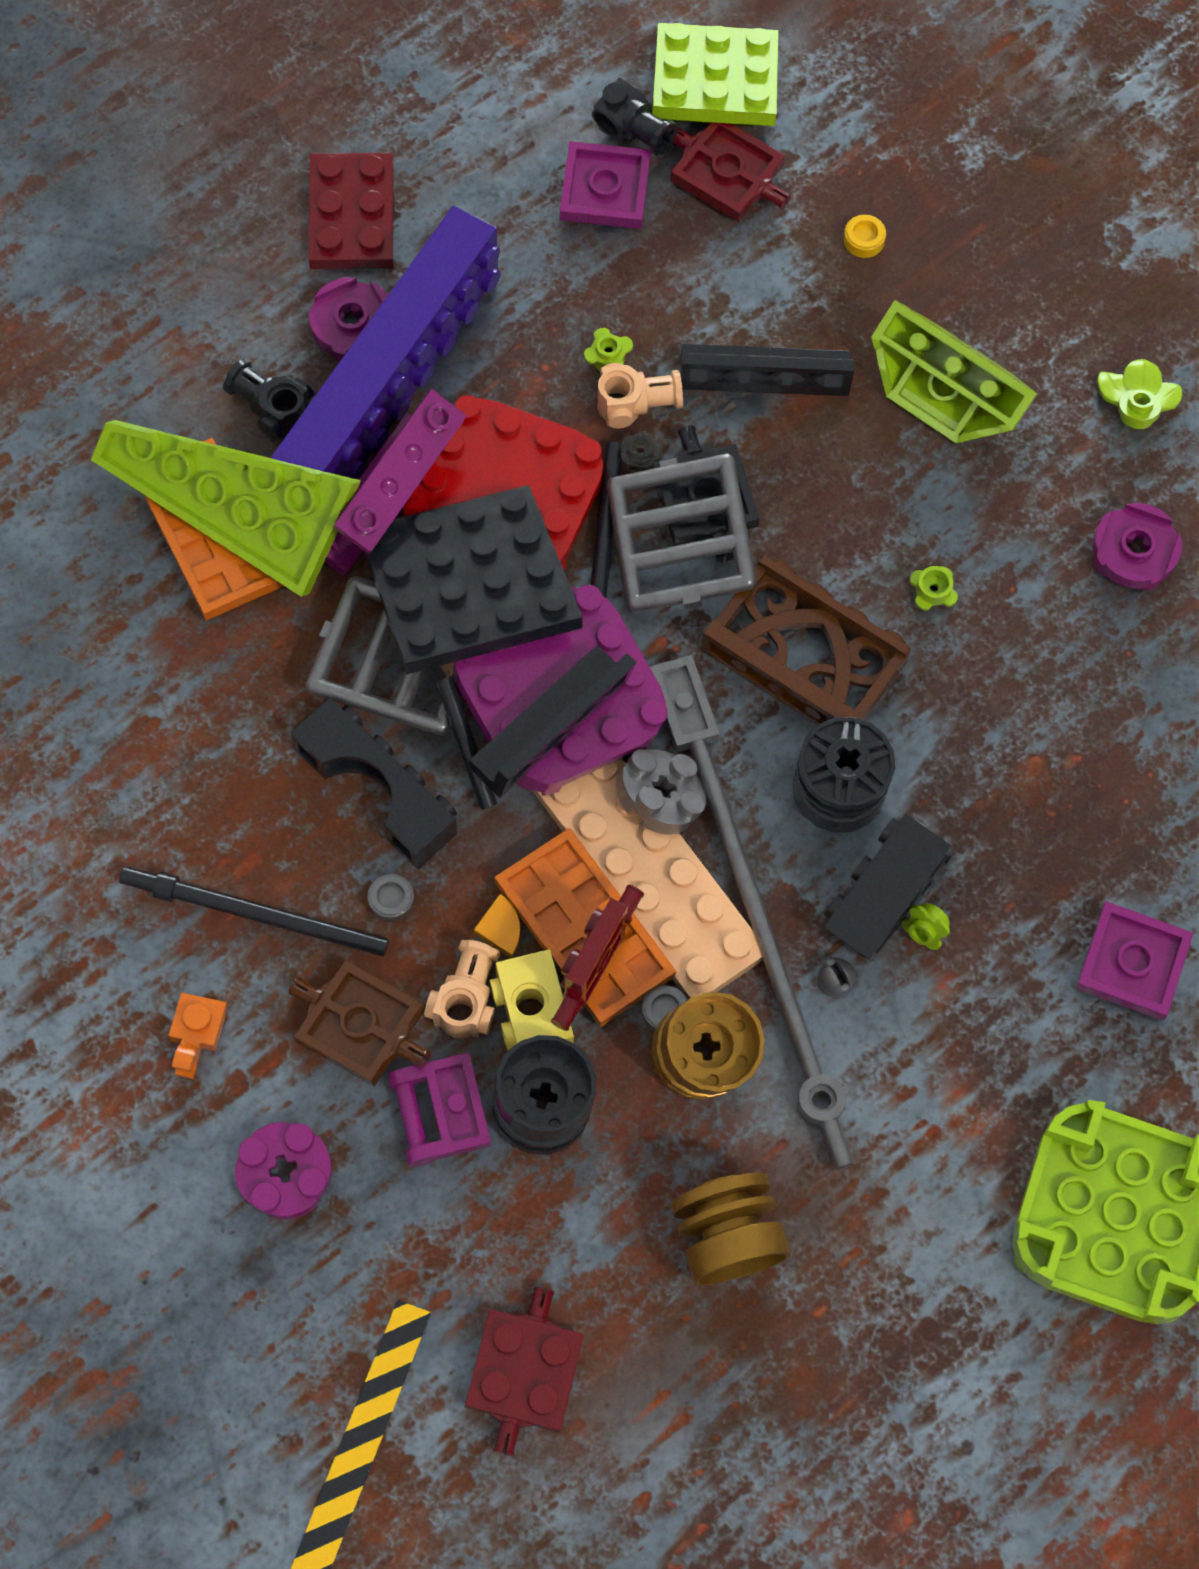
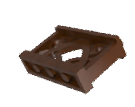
[701,555,911,725]

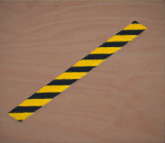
[291,1300,431,1569]

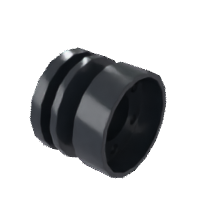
[793,717,895,833]
[492,1035,596,1155]

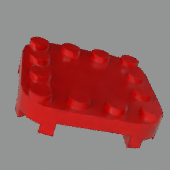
[402,395,603,571]

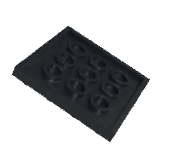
[364,485,583,674]

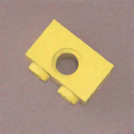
[489,949,574,1051]

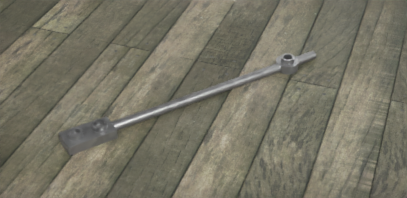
[650,655,854,1170]

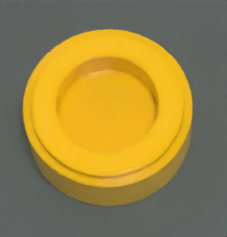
[843,215,886,258]

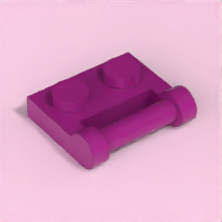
[387,1052,492,1167]

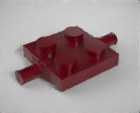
[670,122,791,222]
[551,885,644,1031]
[464,1287,584,1457]

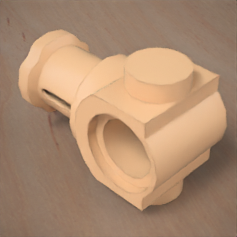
[597,363,683,429]
[424,940,500,1039]

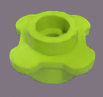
[584,328,633,370]
[910,566,958,611]
[902,903,950,950]

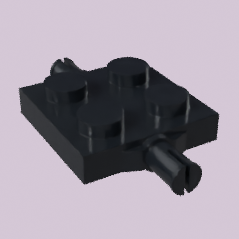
[652,425,760,563]

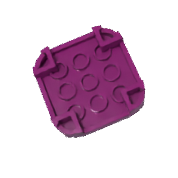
[452,585,668,796]

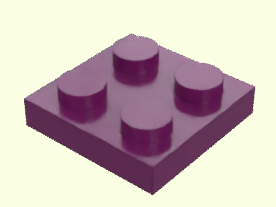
[559,141,651,229]
[1075,901,1194,1021]

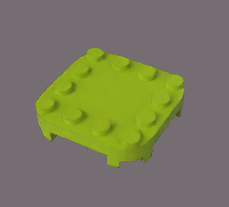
[1012,1100,1199,1324]

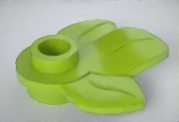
[1097,359,1182,429]

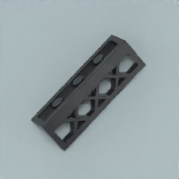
[680,344,854,396]
[468,645,637,798]

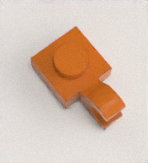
[168,992,228,1079]

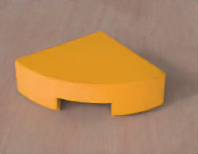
[474,894,520,959]

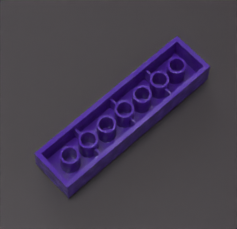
[271,205,501,480]

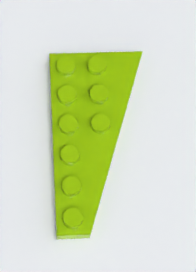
[91,420,361,597]

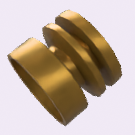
[650,991,765,1101]
[671,1173,792,1286]

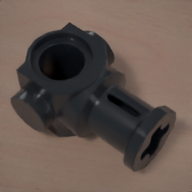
[592,77,678,156]
[223,359,315,440]

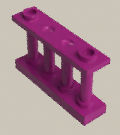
[324,389,467,575]

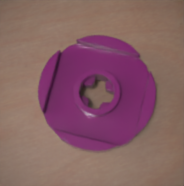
[309,277,388,362]
[1092,503,1182,590]
[235,1122,332,1220]

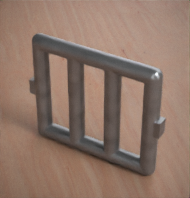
[607,453,756,613]
[305,576,463,735]

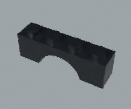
[290,697,457,870]

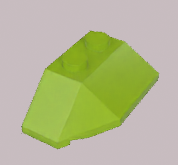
[871,300,1037,443]

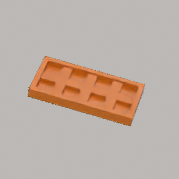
[143,437,284,621]
[494,828,677,1028]

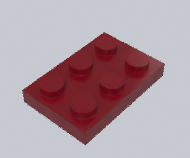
[308,153,394,269]

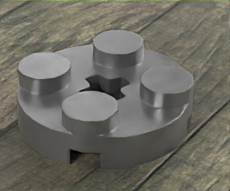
[616,749,706,835]

